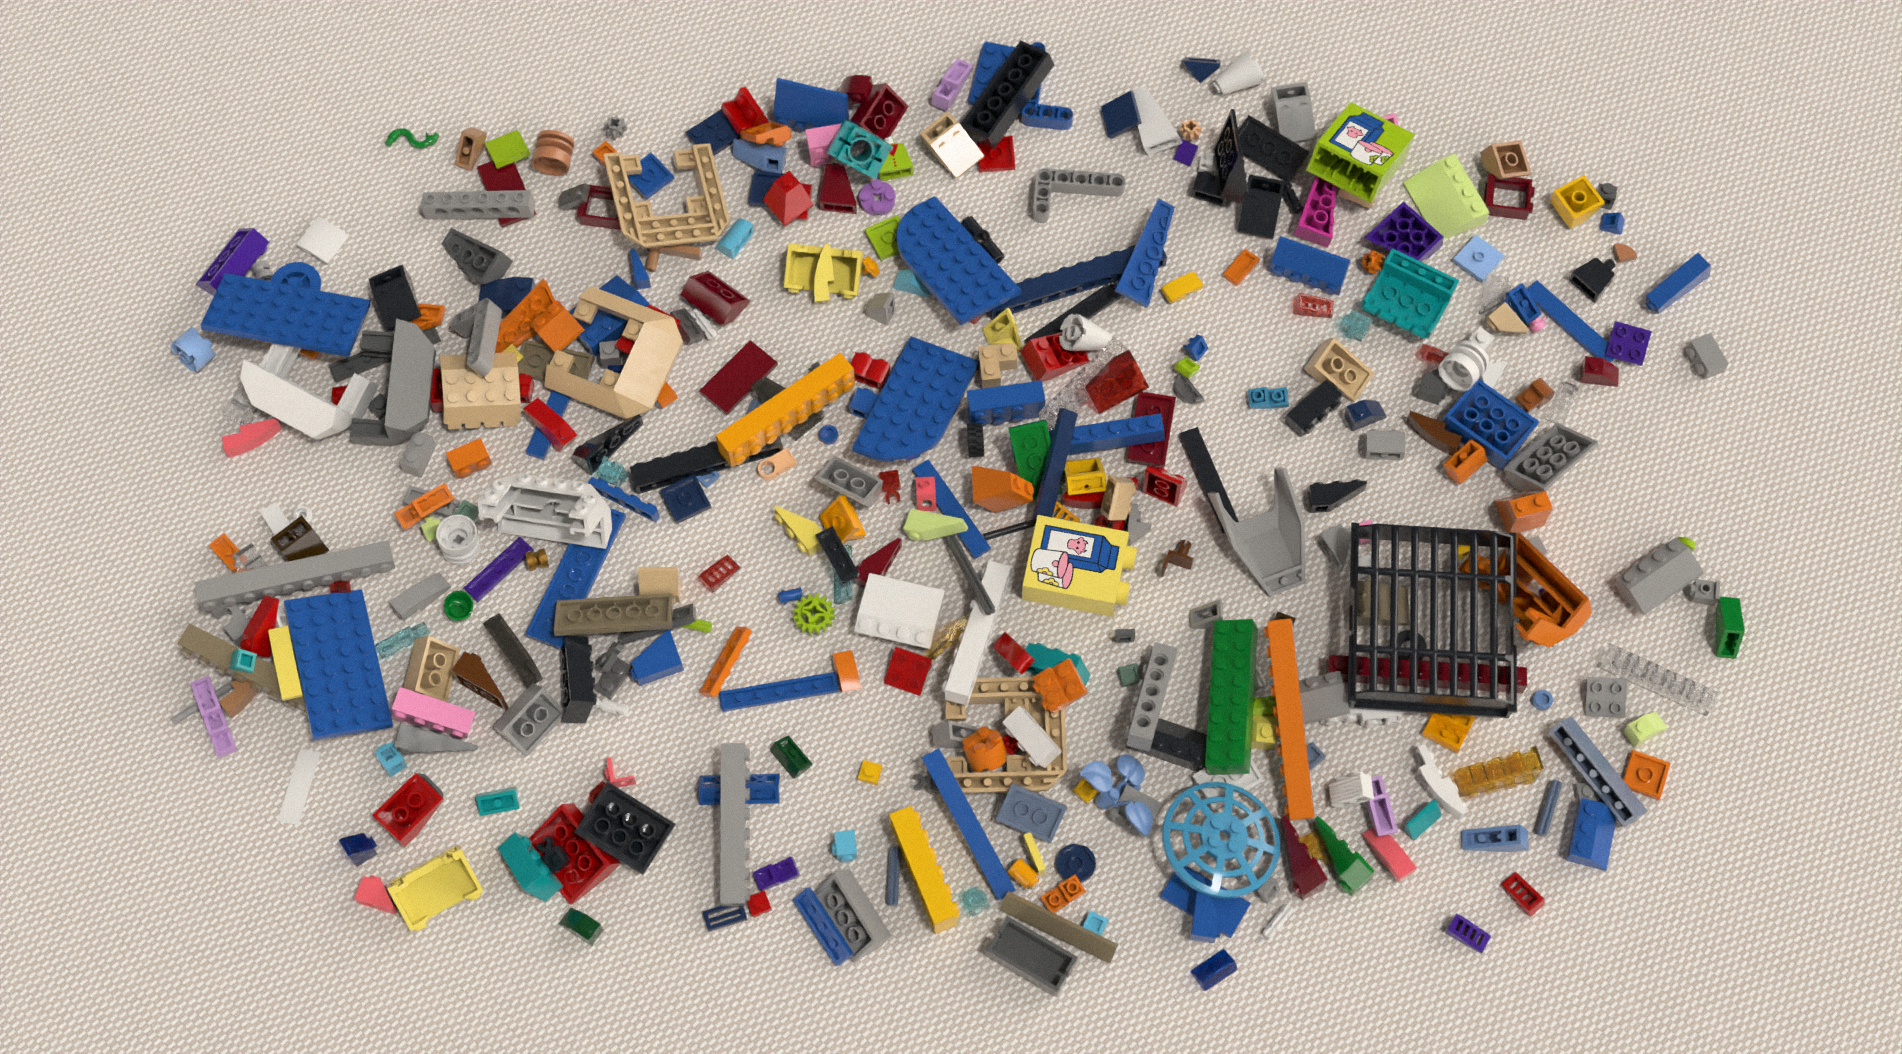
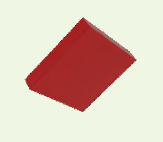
[977,136,1015,173]

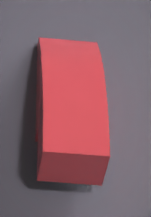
[222,418,282,458]
[1362,827,1417,882]

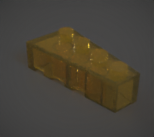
[1453,746,1544,799]

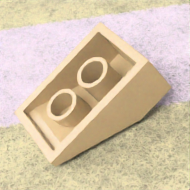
[1304,338,1375,402]

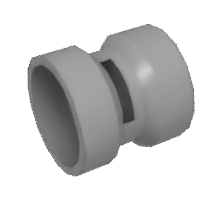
[251,260,273,281]

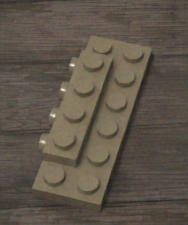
[554,593,674,636]

